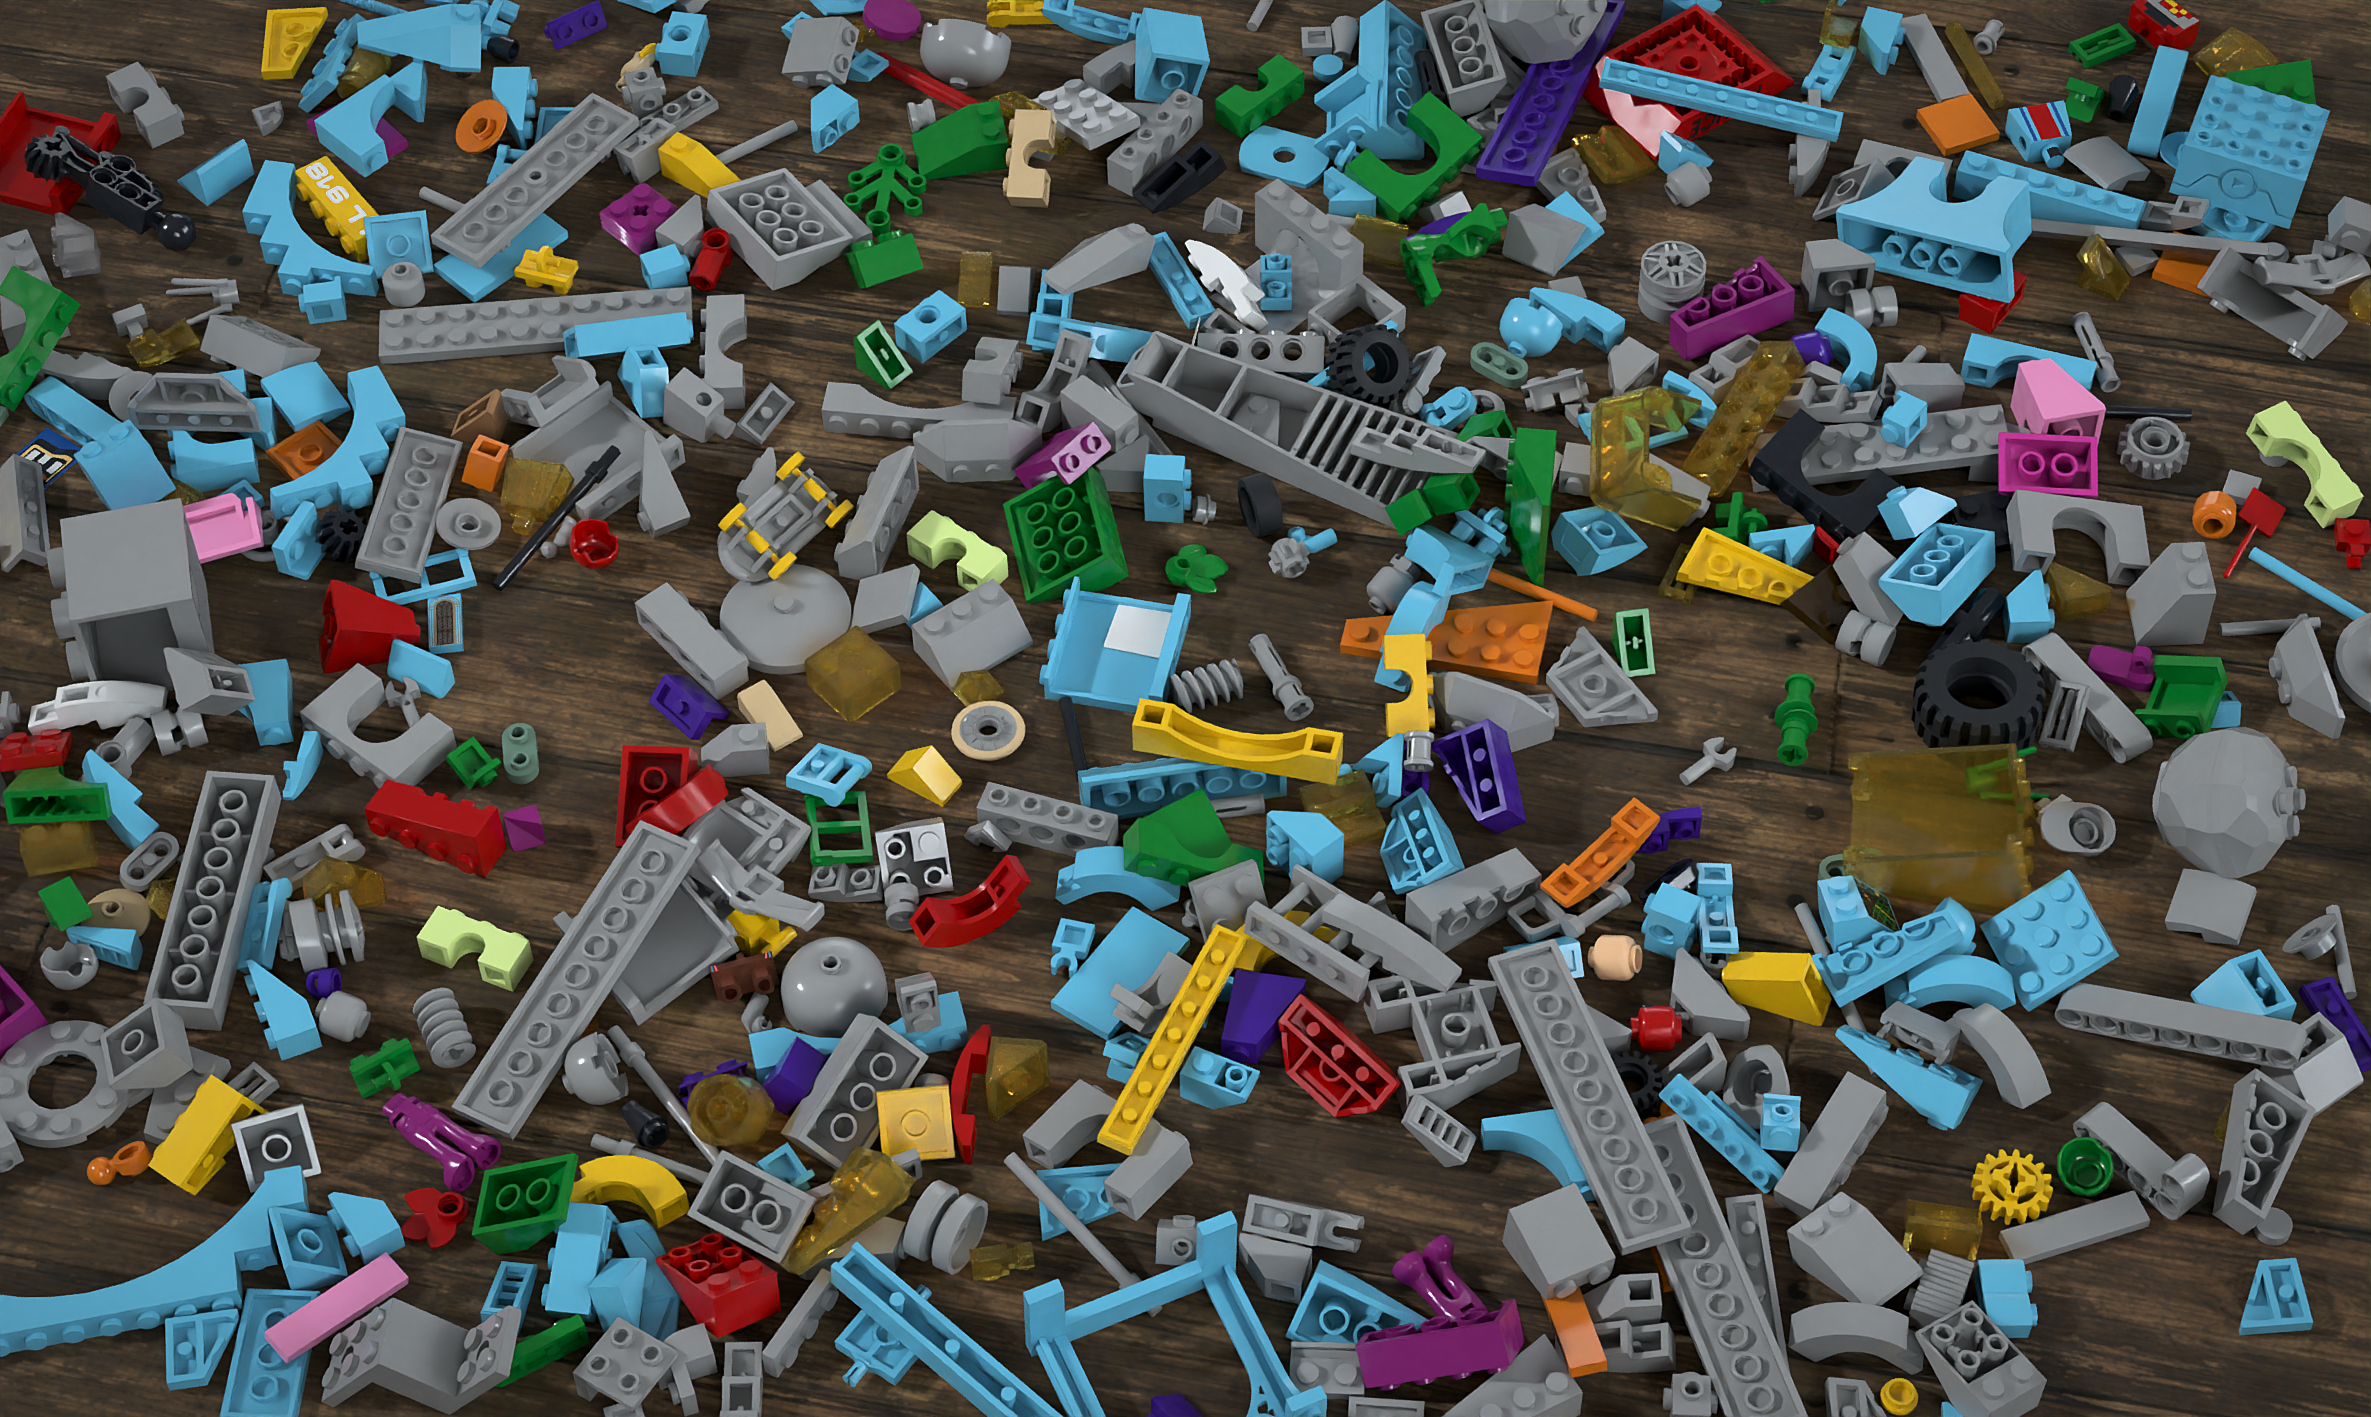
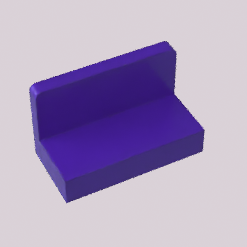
[648,674,730,740]

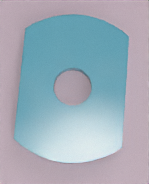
[1239,125,1330,189]

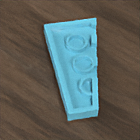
[298,13,366,113]
[1811,909,1965,1008]

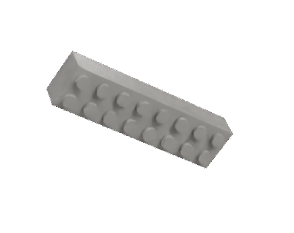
[143,771,282,1031]

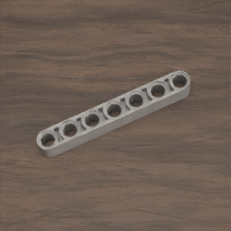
[2055,982,2307,1069]

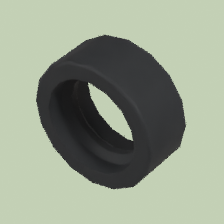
[1237,472,1283,538]

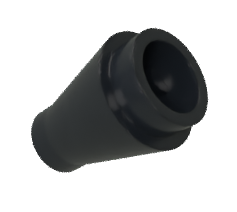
[2107,75,2139,121]
[621,1100,670,1149]

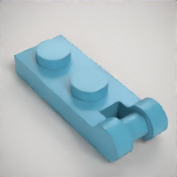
[237,878,293,974]

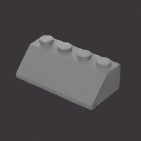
[1421,0,1507,117]
[834,445,919,581]
[780,1013,929,1175]

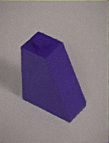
[1221,969,1306,1064]

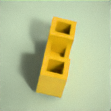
[1382,634,1435,737]

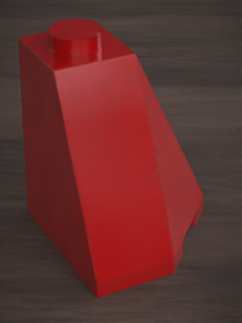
[319,580,420,673]

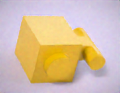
[726,909,797,958]

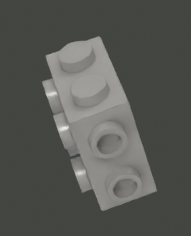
[782,16,860,89]

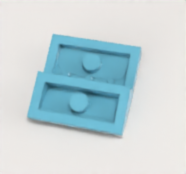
[260,362,351,432]

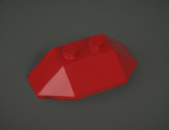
[1278,993,1401,1119]

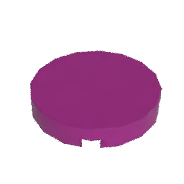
[862,0,921,41]

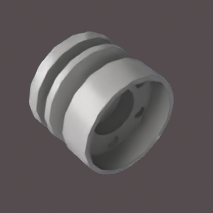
[1637,240,1707,325]
[289,889,365,974]

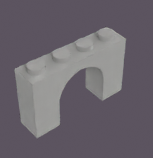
[1255,178,1364,299]
[2006,489,2151,586]
[300,663,457,789]
[1023,1079,1193,1221]

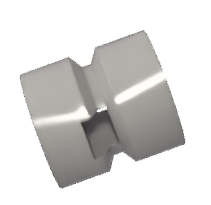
[1845,286,1898,329]
[1835,610,1897,667]
[150,706,209,756]

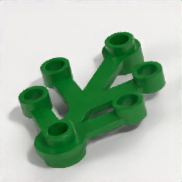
[843,143,927,237]

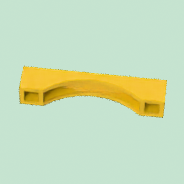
[1132,698,1343,785]

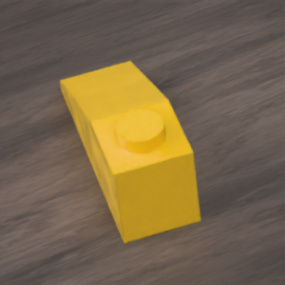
[658,131,742,199]

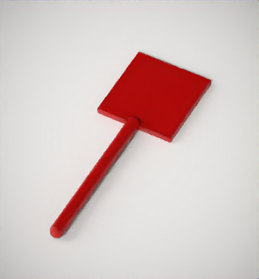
[2223,487,2286,579]

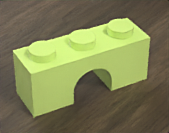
[906,510,1009,592]
[417,906,534,992]

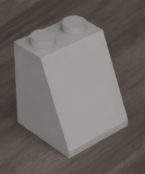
[2126,542,2217,646]
[1502,1183,1616,1300]

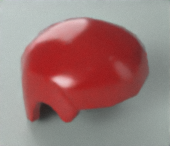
[569,518,619,570]

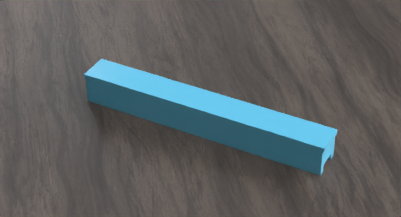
[829,1241,1063,1417]

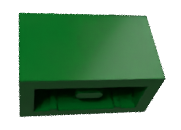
[842,229,924,288]

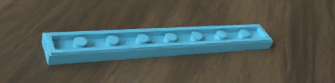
[1599,58,1844,142]

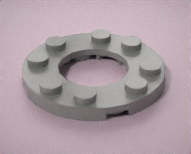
[0,1020,132,1148]

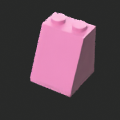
[2010,358,2106,447]

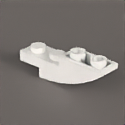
[1185,239,1268,331]
[28,680,168,735]

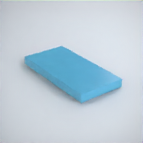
[433,212,568,303]
[1051,906,1190,1041]
[220,1288,321,1417]

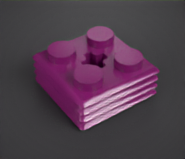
[599,183,679,256]

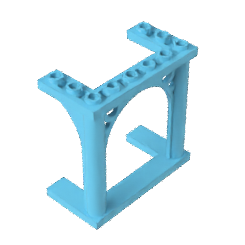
[1023,1211,1327,1417]

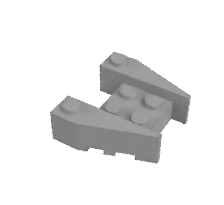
[1363,975,1522,1118]

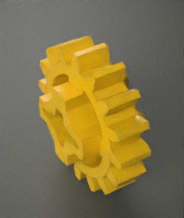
[1971,1149,2053,1225]

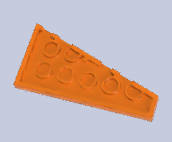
[1340,600,1554,685]

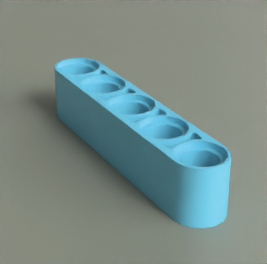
[2127,45,2189,159]
[24,376,154,453]

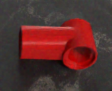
[689,228,733,292]

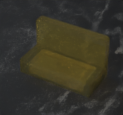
[1819,0,1859,49]

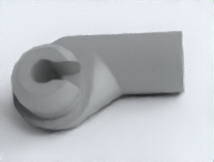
[741,992,772,1034]

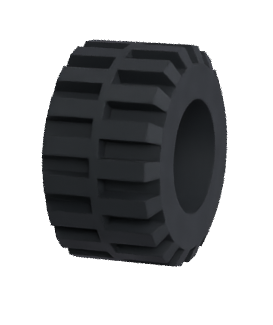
[1325,324,1413,405]

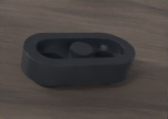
[1638,859,1699,906]

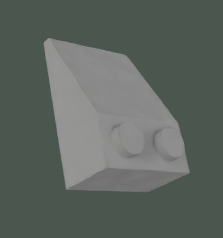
[687,1150,817,1265]
[1787,1191,1923,1306]

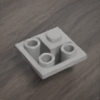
[875,817,954,896]

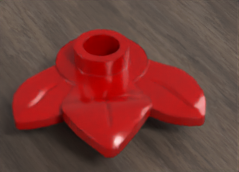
[401,1188,469,1249]

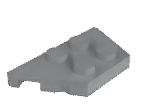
[1546,626,1658,727]

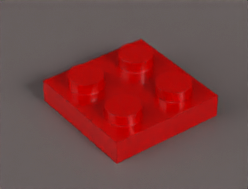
[0,729,73,772]

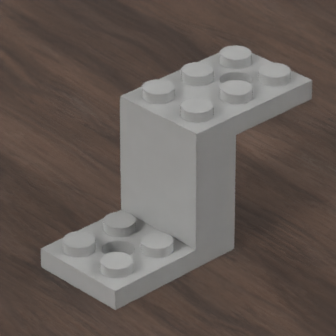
[321,1298,522,1415]

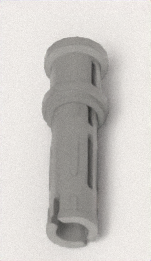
[1249,634,1314,721]

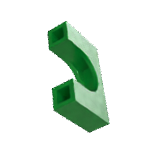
[1344,91,1483,228]
[0,266,81,411]

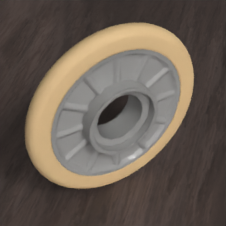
[951,701,1025,761]

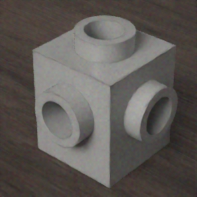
[621,67,666,119]
[1155,1215,1203,1269]
[1663,1372,1718,1417]

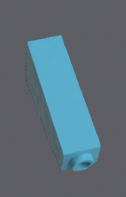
[563,312,693,361]

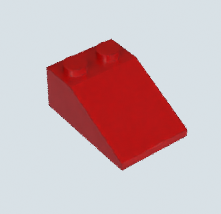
[615,745,698,847]

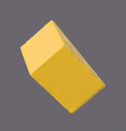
[887,745,962,807]

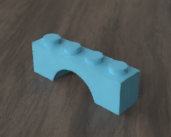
[1961,333,2097,392]

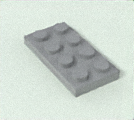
[1029,79,1141,150]

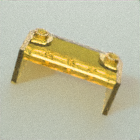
[1590,386,1702,532]

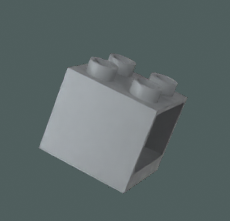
[46,498,215,691]

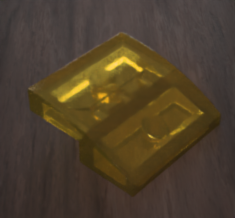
[2191,27,2280,78]
[1571,125,1656,184]
[1299,769,1387,848]

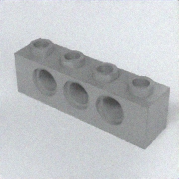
[1107,88,1203,197]
[1197,329,1325,381]
[976,782,1119,857]

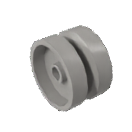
[903,1180,988,1275]

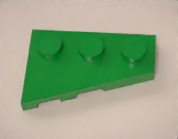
[2224,59,2316,105]

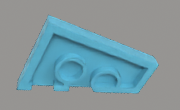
[1036,1163,1122,1241]

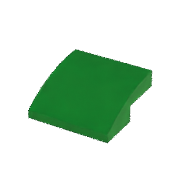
[1142,788,1232,858]

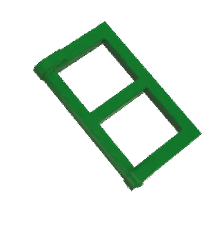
[804,791,873,867]

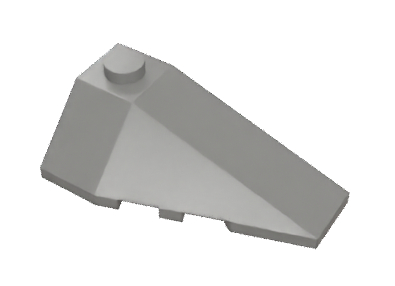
[1042,223,1156,296]

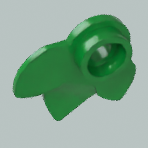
[1165,544,1229,594]

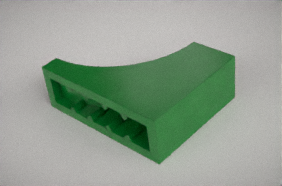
[3,766,113,824]

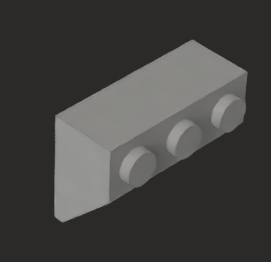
[200,315,321,380]
[911,579,1033,691]

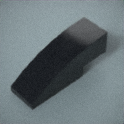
[1132,140,1227,214]

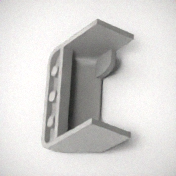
[2197,244,2348,361]

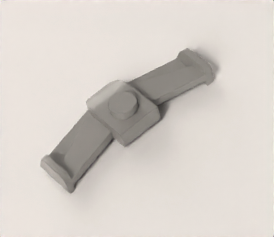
[2252,252,2371,295]
[695,838,825,932]

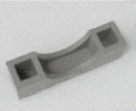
[699,294,747,409]

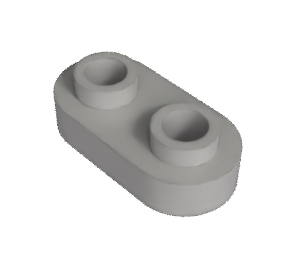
[119,832,179,892]

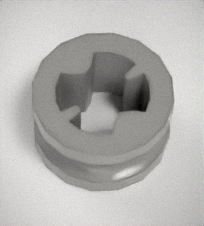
[1700,951,1731,979]

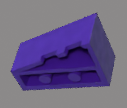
[1431,719,1526,834]

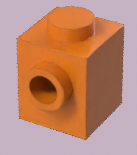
[461,434,509,492]

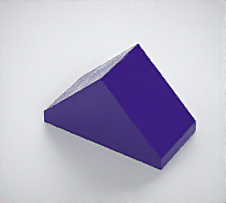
[755,1036,826,1115]

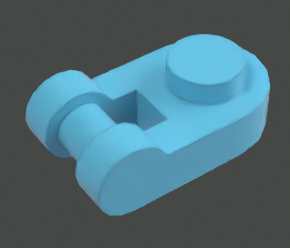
[1418,387,1477,431]

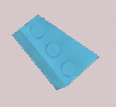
[541,1202,620,1322]

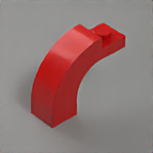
[625,764,728,835]
[908,855,1031,948]

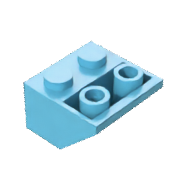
[1266,810,1344,884]
[2190,949,2297,1021]

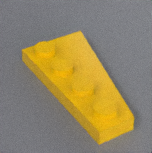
[1675,527,1814,605]

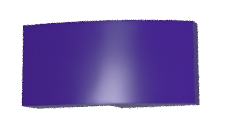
[1635,806,1702,854]

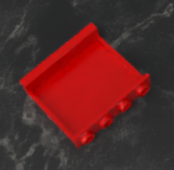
[0,91,121,218]

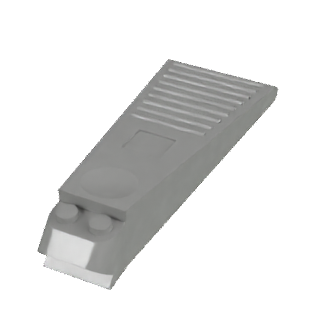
[1116,331,1459,534]

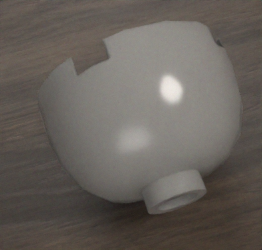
[562,1032,629,1105]

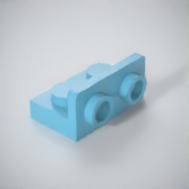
[272,500,325,580]

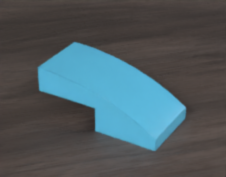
[1662,370,1717,432]

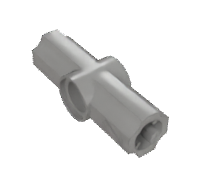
[78,716,156,782]

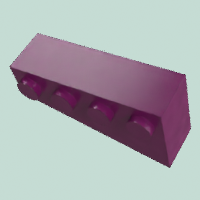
[1670,256,1795,362]
[1355,1299,1525,1391]

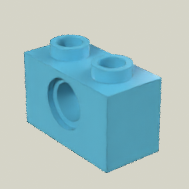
[655,11,710,77]
[894,290,967,364]
[1143,454,1192,523]
[1641,882,1701,961]

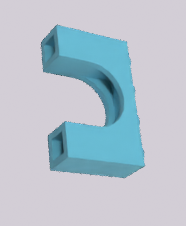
[167,368,260,496]

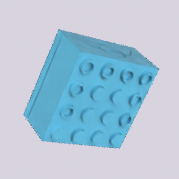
[2169,75,2330,229]

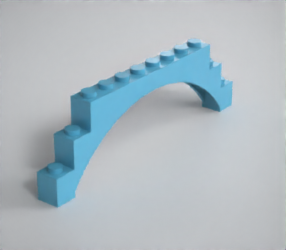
[0,1165,310,1357]

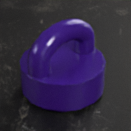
[306,968,342,1000]

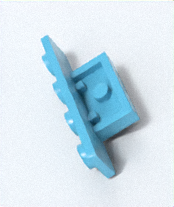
[1659,1074,1785,1194]

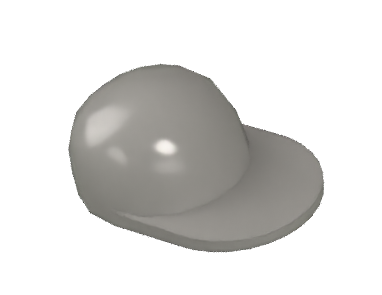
[2040,801,2116,857]

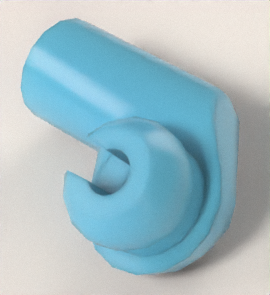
[1287,526,1337,553]

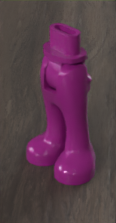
[382,1092,501,1193]
[1392,1235,1489,1321]

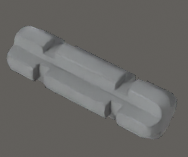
[278,899,300,962]

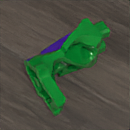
[1400,203,1508,308]

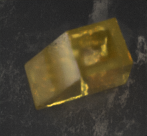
[302,855,387,911]

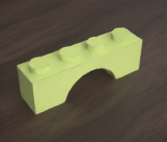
[2246,401,2364,529]

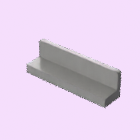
[0,454,50,573]

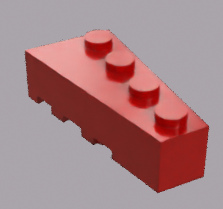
[364,779,507,878]

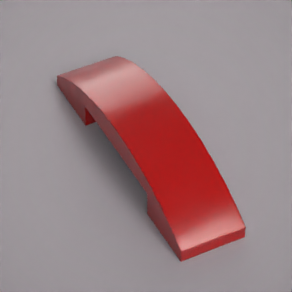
[950,1024,992,1165]

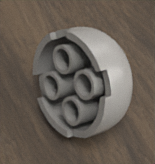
[920,19,1012,89]
[781,937,888,1038]

